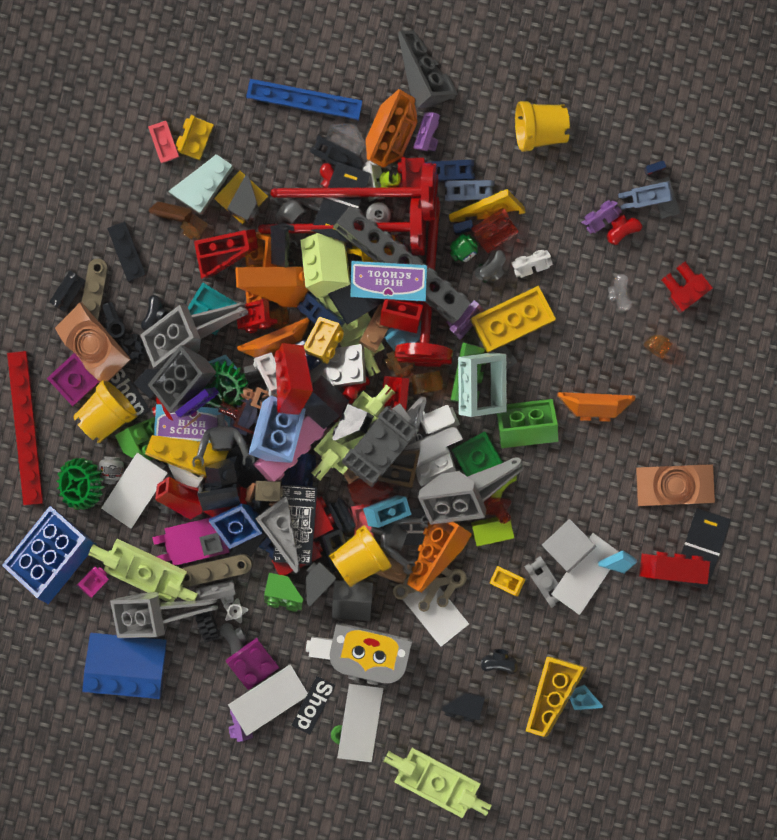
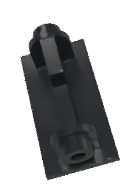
[49,270,86,312]

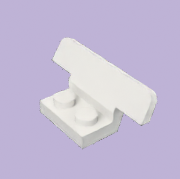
[404,426,463,487]

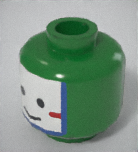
[450,234,479,263]

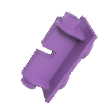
[581,200,622,234]

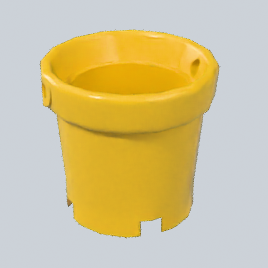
[515,101,570,152]
[73,380,137,443]
[329,525,392,587]

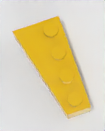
[526,656,587,737]

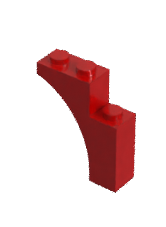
[155,477,247,520]
[272,496,335,576]

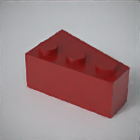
[194,229,259,279]
[275,343,313,415]
[639,552,710,584]

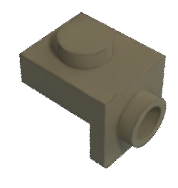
[255,481,283,502]

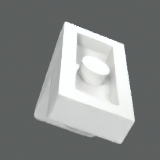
[422,405,460,434]

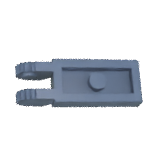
[618,181,673,210]

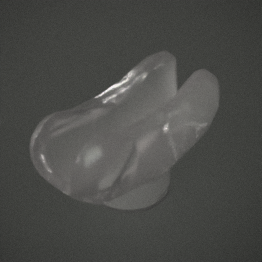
[608,274,632,311]

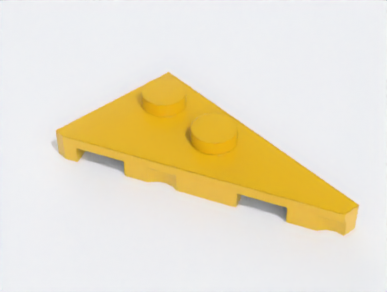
[449,189,525,222]

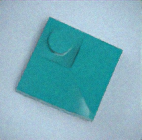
[188,283,237,335]

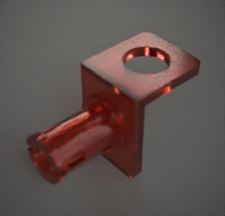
[218,401,254,435]
[484,496,512,524]

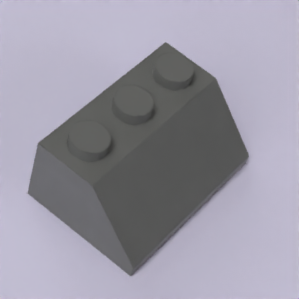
[148,345,216,413]

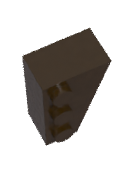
[355,448,420,488]

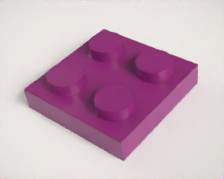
[47,353,100,407]
[226,638,279,690]

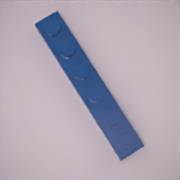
[246,79,363,120]

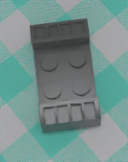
[342,406,419,487]

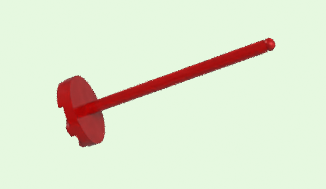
[270,163,439,221]
[258,198,426,256]
[395,201,453,367]

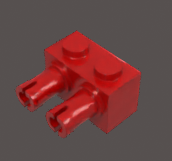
[661,261,713,313]
[379,299,423,334]

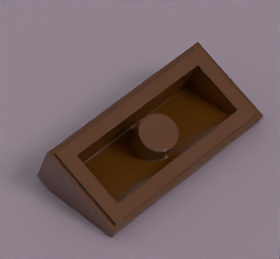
[148,202,193,223]

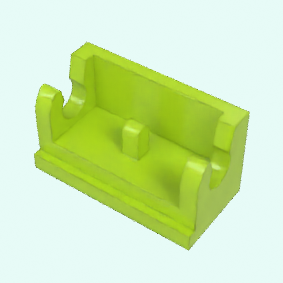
[471,514,514,546]

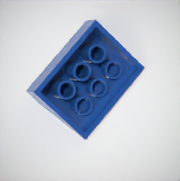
[2,506,97,604]
[82,633,167,699]

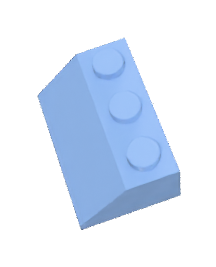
[249,395,306,463]

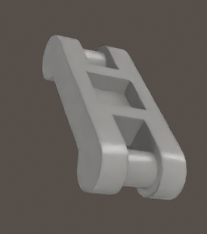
[524,556,559,608]

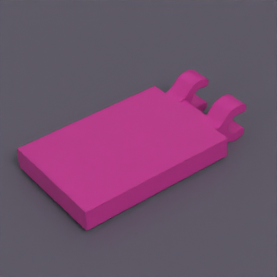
[152,517,230,565]

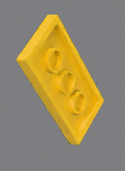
[470,286,556,353]

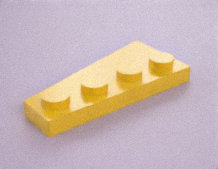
[145,435,228,478]

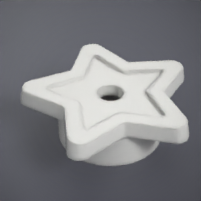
[224,598,248,623]

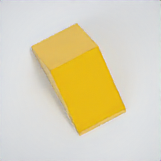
[490,566,526,597]

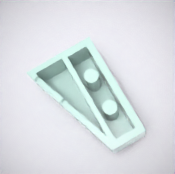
[168,155,233,215]

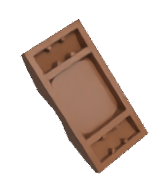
[55,302,131,382]
[636,464,715,506]

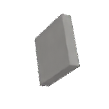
[542,519,596,573]

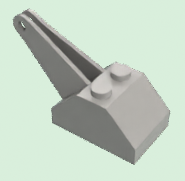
[140,302,248,369]
[418,457,524,525]
[110,592,218,638]

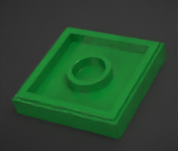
[452,431,503,477]

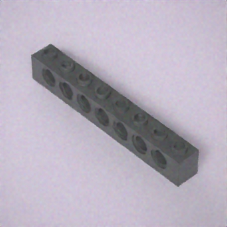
[333,205,471,324]

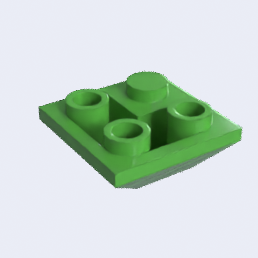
[115,417,155,461]
[264,573,303,612]

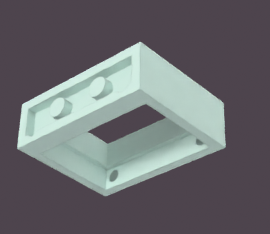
[458,352,507,417]

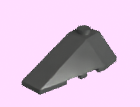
[398,30,458,108]

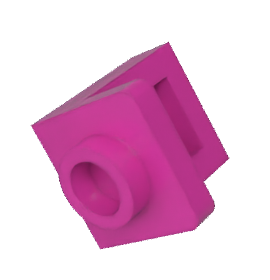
[77,567,109,598]

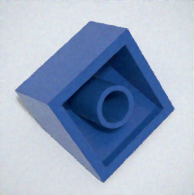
[209,504,263,549]

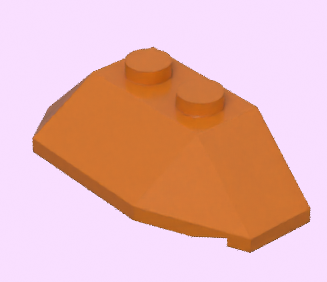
[365,89,418,168]
[237,317,310,358]
[557,392,636,422]

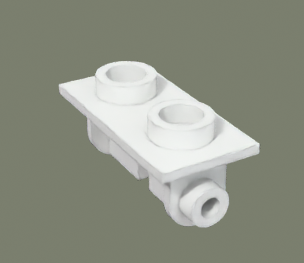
[361,161,385,202]
[511,250,553,278]

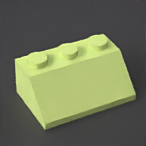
[300,233,351,298]

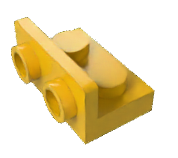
[176,115,214,161]
[304,317,344,364]

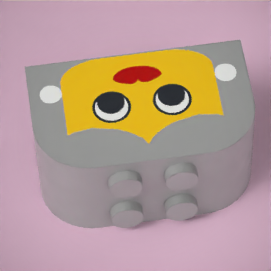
[330,622,412,685]

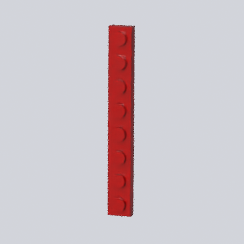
[7,351,44,505]

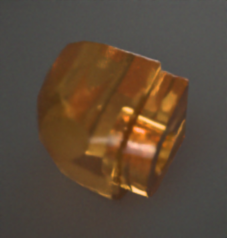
[269,307,289,329]
[643,335,672,359]

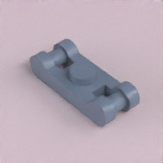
[445,180,495,201]

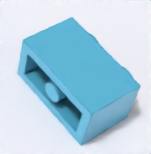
[363,495,411,528]

